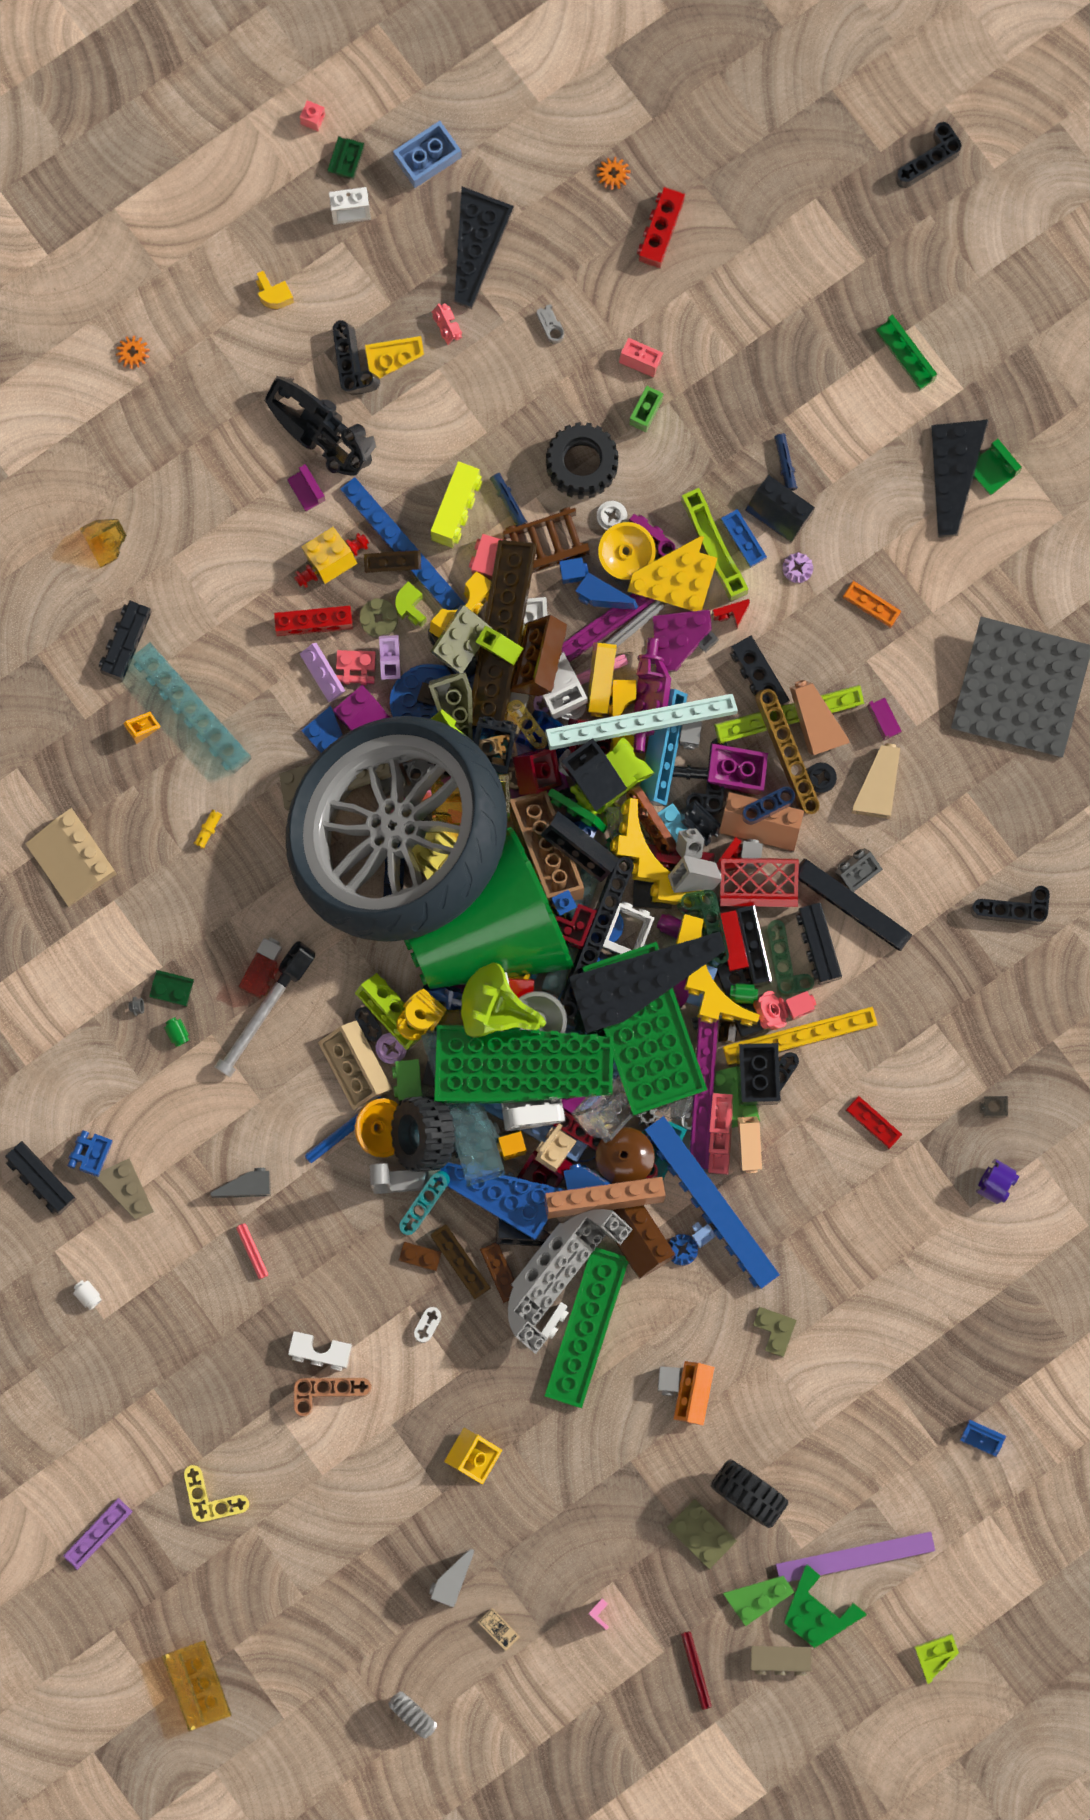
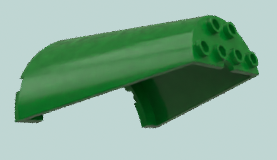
[404,827,574,989]

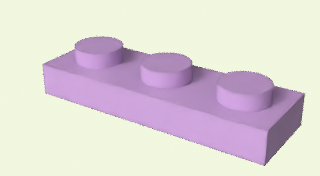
[300,643,345,702]

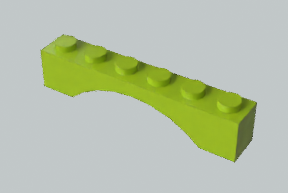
[681,488,749,602]

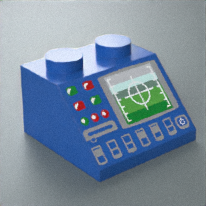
[564,1164,612,1190]

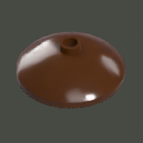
[596,1127,655,1184]

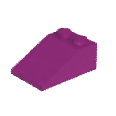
[333,685,390,731]
[707,744,768,795]

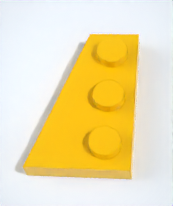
[365,336,424,379]

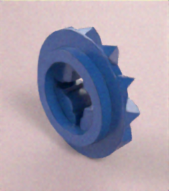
[668,1234,698,1266]

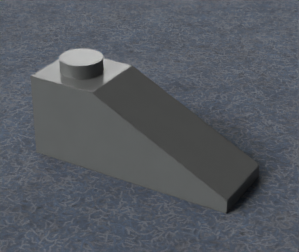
[211,1168,271,1198]

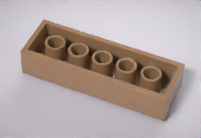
[509,791,584,908]

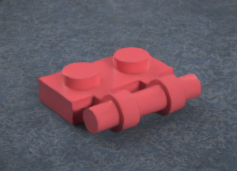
[336,650,376,685]

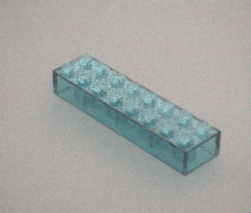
[421,1024,505,1186]

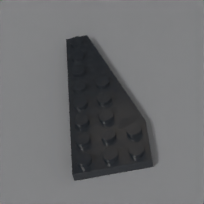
[569,931,725,1033]

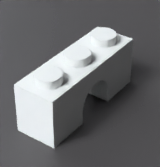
[288,1331,352,1371]

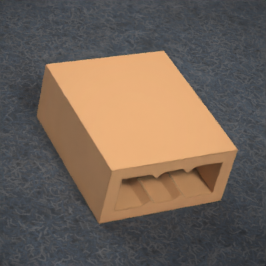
[737,1116,762,1173]

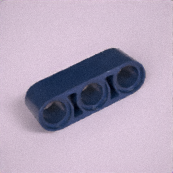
[742,787,795,825]

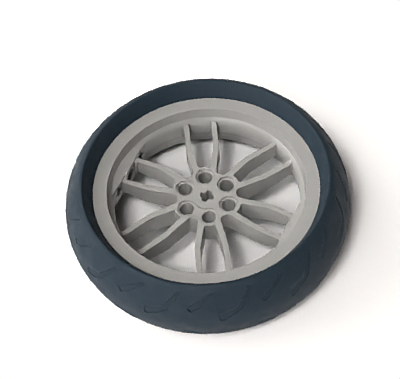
[285,716,507,942]

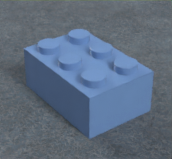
[393,121,462,188]

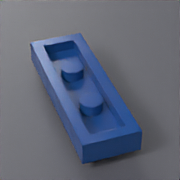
[721,509,767,568]

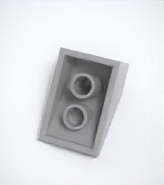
[429,1549,475,1607]

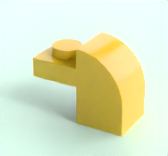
[255,270,294,309]

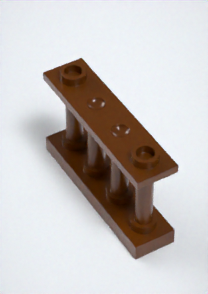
[502,507,590,573]

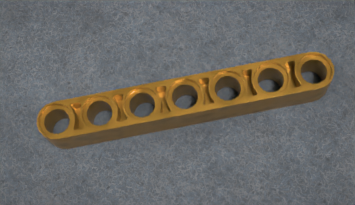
[755,689,820,814]

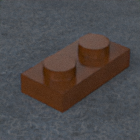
[399,1242,442,1272]

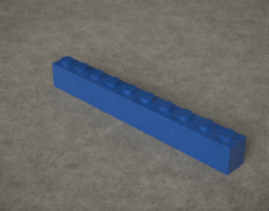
[644,1116,780,1289]

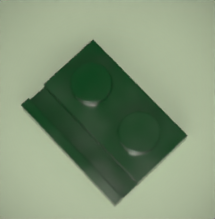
[327,136,365,180]
[149,970,194,1007]

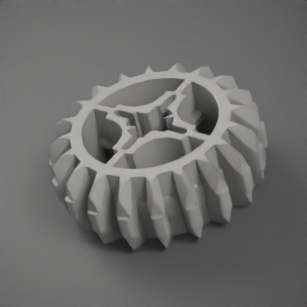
[388,1691,437,1739]

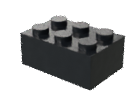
[736,1043,781,1106]

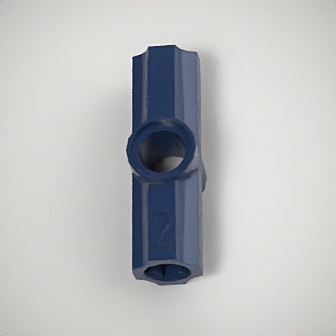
[422,984,463,1010]

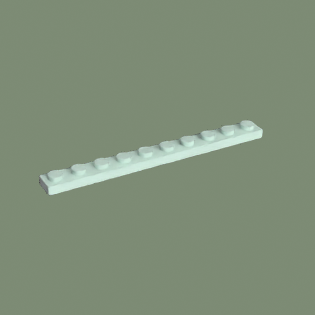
[545,694,738,750]

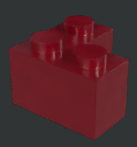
[554,904,596,950]

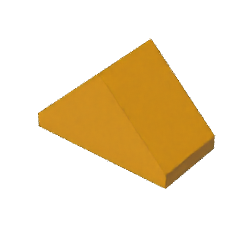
[123,712,161,744]

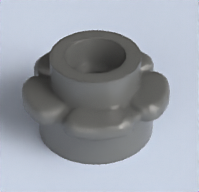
[129,997,144,1016]

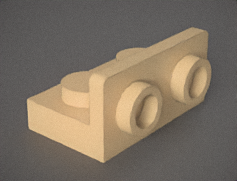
[536,1123,577,1172]

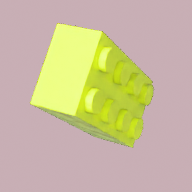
[431,461,482,548]

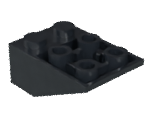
[561,738,627,811]

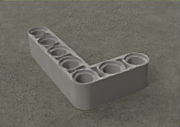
[369,1164,430,1194]

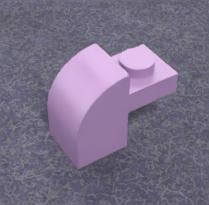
[379,635,400,680]

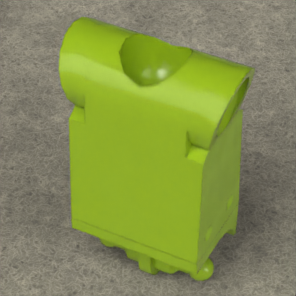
[570,736,655,814]

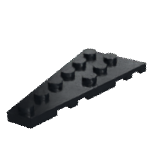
[454,186,514,310]
[931,419,989,538]

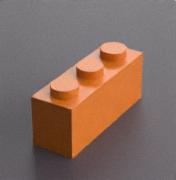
[673,1361,715,1425]

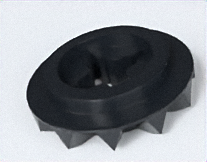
[807,762,837,793]

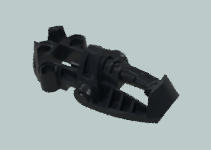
[264,376,376,476]

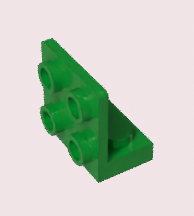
[974,438,1022,495]

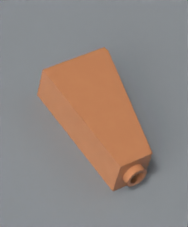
[790,680,850,755]

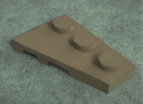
[95,1159,154,1220]

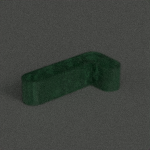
[677,890,729,967]
[767,920,814,997]

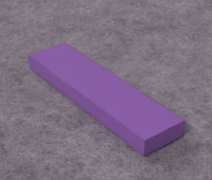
[63,1498,133,1570]

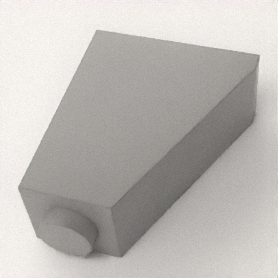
[668,856,722,893]

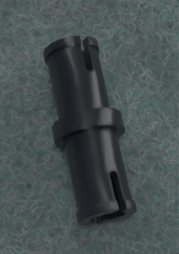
[672,765,708,780]

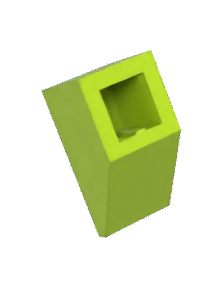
[476,625,524,665]

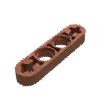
[626,787,676,855]

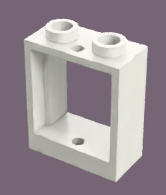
[329,187,371,225]
[602,901,654,955]

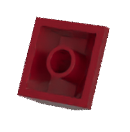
[513,748,562,795]
[517,1148,573,1188]

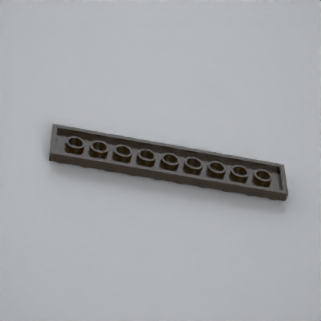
[472,540,537,729]

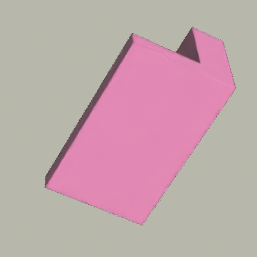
[588,1599,609,1630]

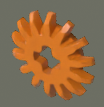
[597,157,631,190]
[116,336,150,369]

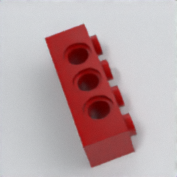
[637,187,685,268]
[274,605,353,637]

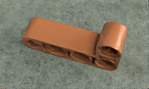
[294,1378,372,1417]

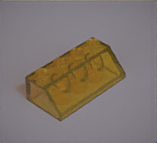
[162,1640,232,1732]

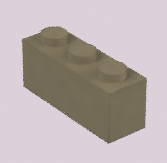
[750,1646,811,1675]

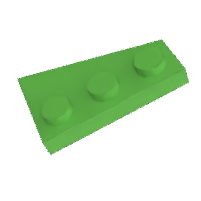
[723,1575,795,1626]

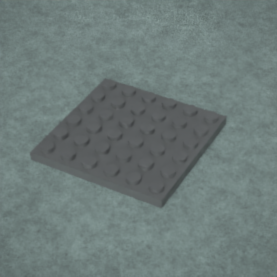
[951,616,1090,757]

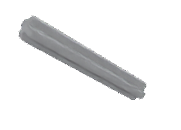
[605,600,664,647]

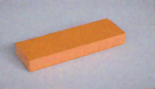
[842,581,902,628]

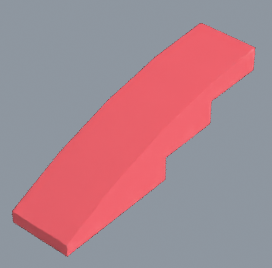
[708,1093,733,1175]

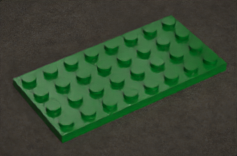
[583,942,707,1115]

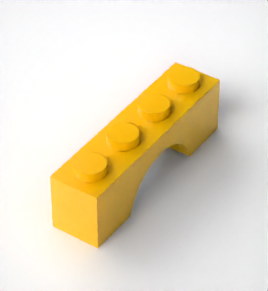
[429,571,491,638]
[609,680,636,756]

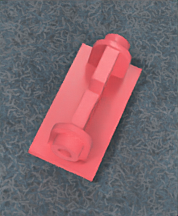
[432,303,462,345]

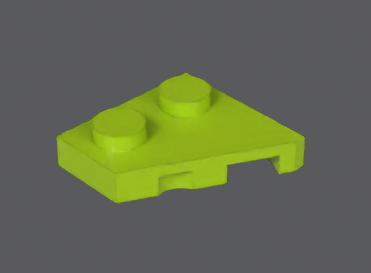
[914,1633,959,1684]

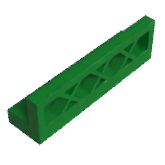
[876,314,937,391]

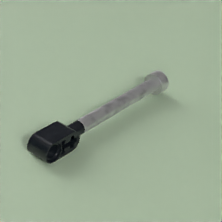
[214,941,315,1077]

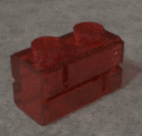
[238,952,279,999]

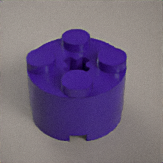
[976,1159,1019,1204]

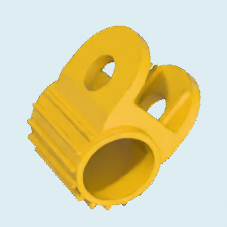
[396,988,447,1040]

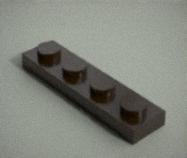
[430,1224,491,1300]

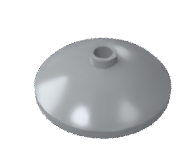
[516,991,567,1033]

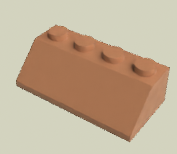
[719,792,804,852]

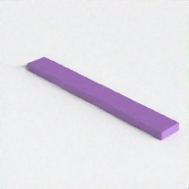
[776,1532,935,1582]

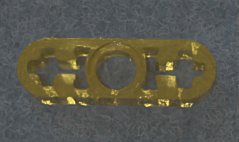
[507,700,548,749]

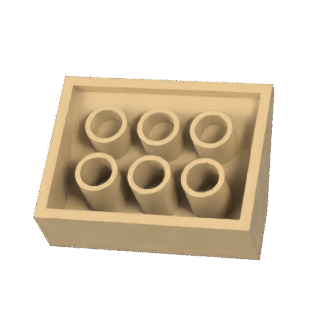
[26,808,117,907]

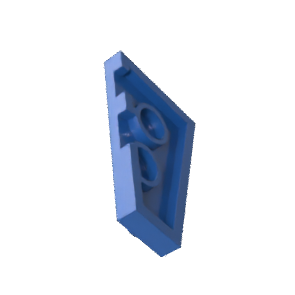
[301,706,343,753]

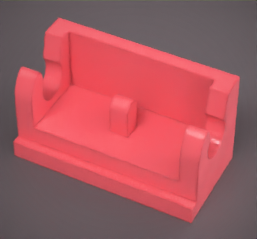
[619,338,663,378]

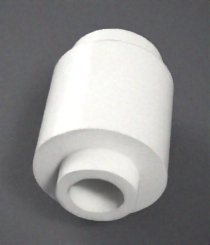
[73,1280,102,1310]

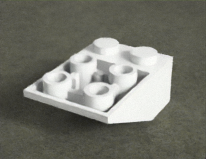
[542,652,588,720]

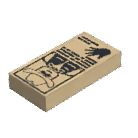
[478,1608,520,1651]

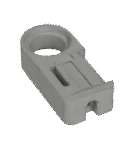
[537,304,564,344]

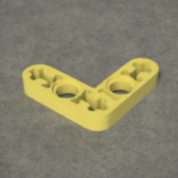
[184,1465,250,1522]

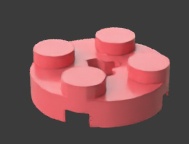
[753,991,789,1030]

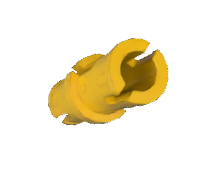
[194,809,222,849]

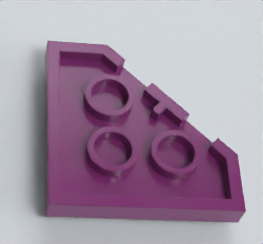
[653,610,712,673]

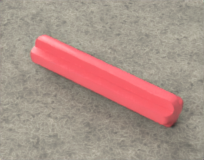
[236,1223,268,1279]

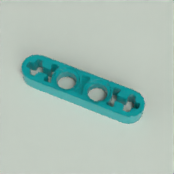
[399,1171,450,1235]

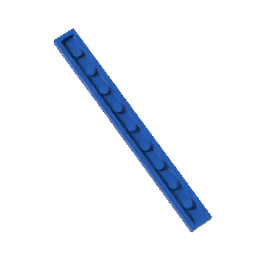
[340,477,466,610]

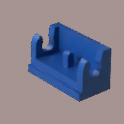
[960,1420,1006,1457]

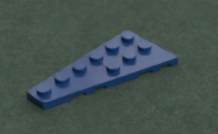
[437,1162,566,1240]

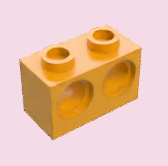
[496,1131,526,1161]

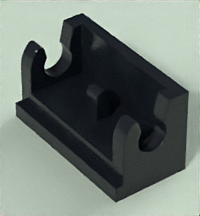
[681,800,721,846]

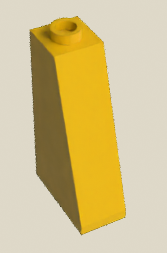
[586,642,617,717]

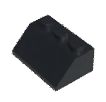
[745,475,815,543]

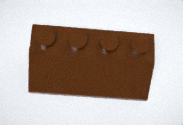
[511,614,567,696]
[612,1205,675,1279]

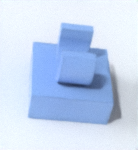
[692,1222,716,1248]

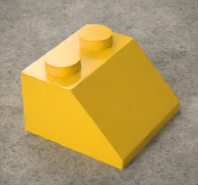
[444,1428,502,1485]

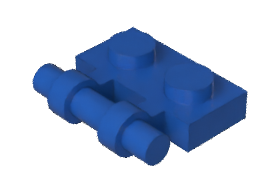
[67,1130,113,1177]

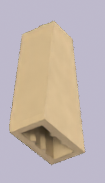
[851,743,900,819]

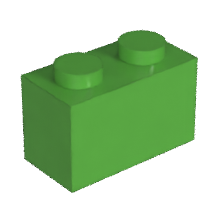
[629,385,664,432]
[392,1059,422,1102]

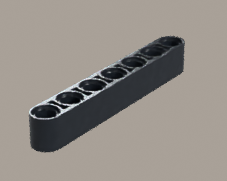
[798,858,912,951]

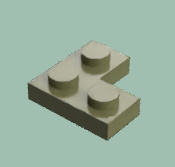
[753,1307,797,1357]

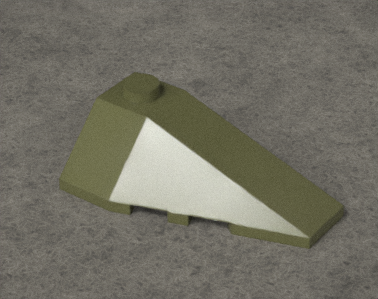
[429,673,473,741]

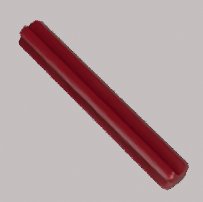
[681,1631,712,1710]

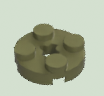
[360,598,398,638]

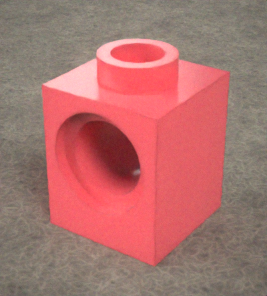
[300,100,325,131]
[785,991,816,1020]

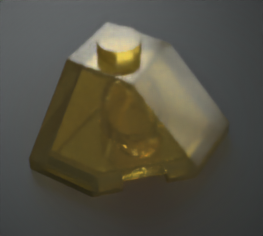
[79,519,127,568]

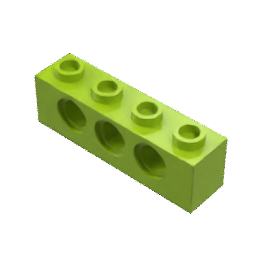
[355,973,428,1051]

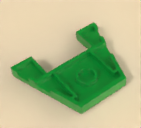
[784,1564,867,1648]

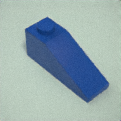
[576,572,638,610]

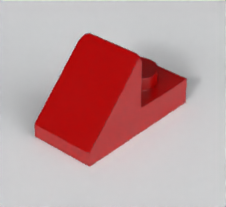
[712,599,750,629]
[716,837,742,872]

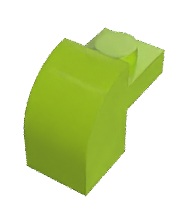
[395,582,427,627]

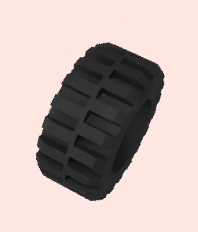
[546,422,619,499]
[391,1096,456,1172]
[711,1459,788,1528]

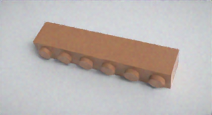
[544,1177,666,1219]

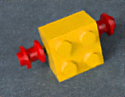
[294,527,369,588]

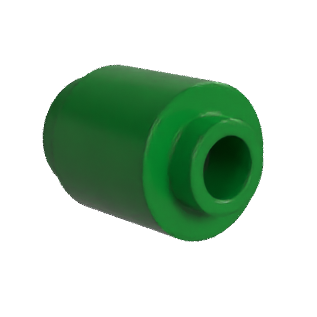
[730,984,758,1004]
[164,1017,190,1047]

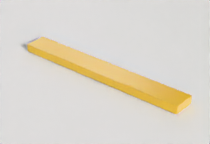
[722,1006,878,1066]

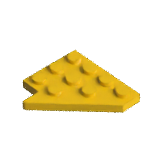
[628,536,717,611]

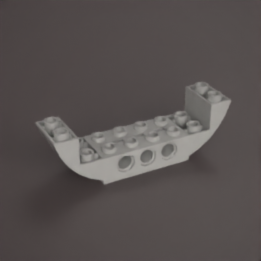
[508,1209,632,1354]

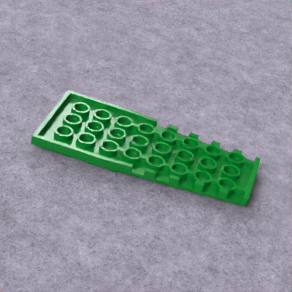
[434,1025,614,1104]

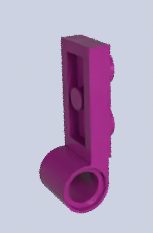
[629,514,676,558]

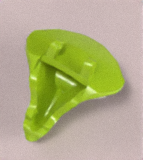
[461,963,546,1037]

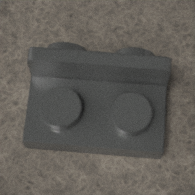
[834,848,883,892]

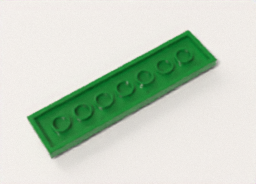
[544,1247,628,1409]

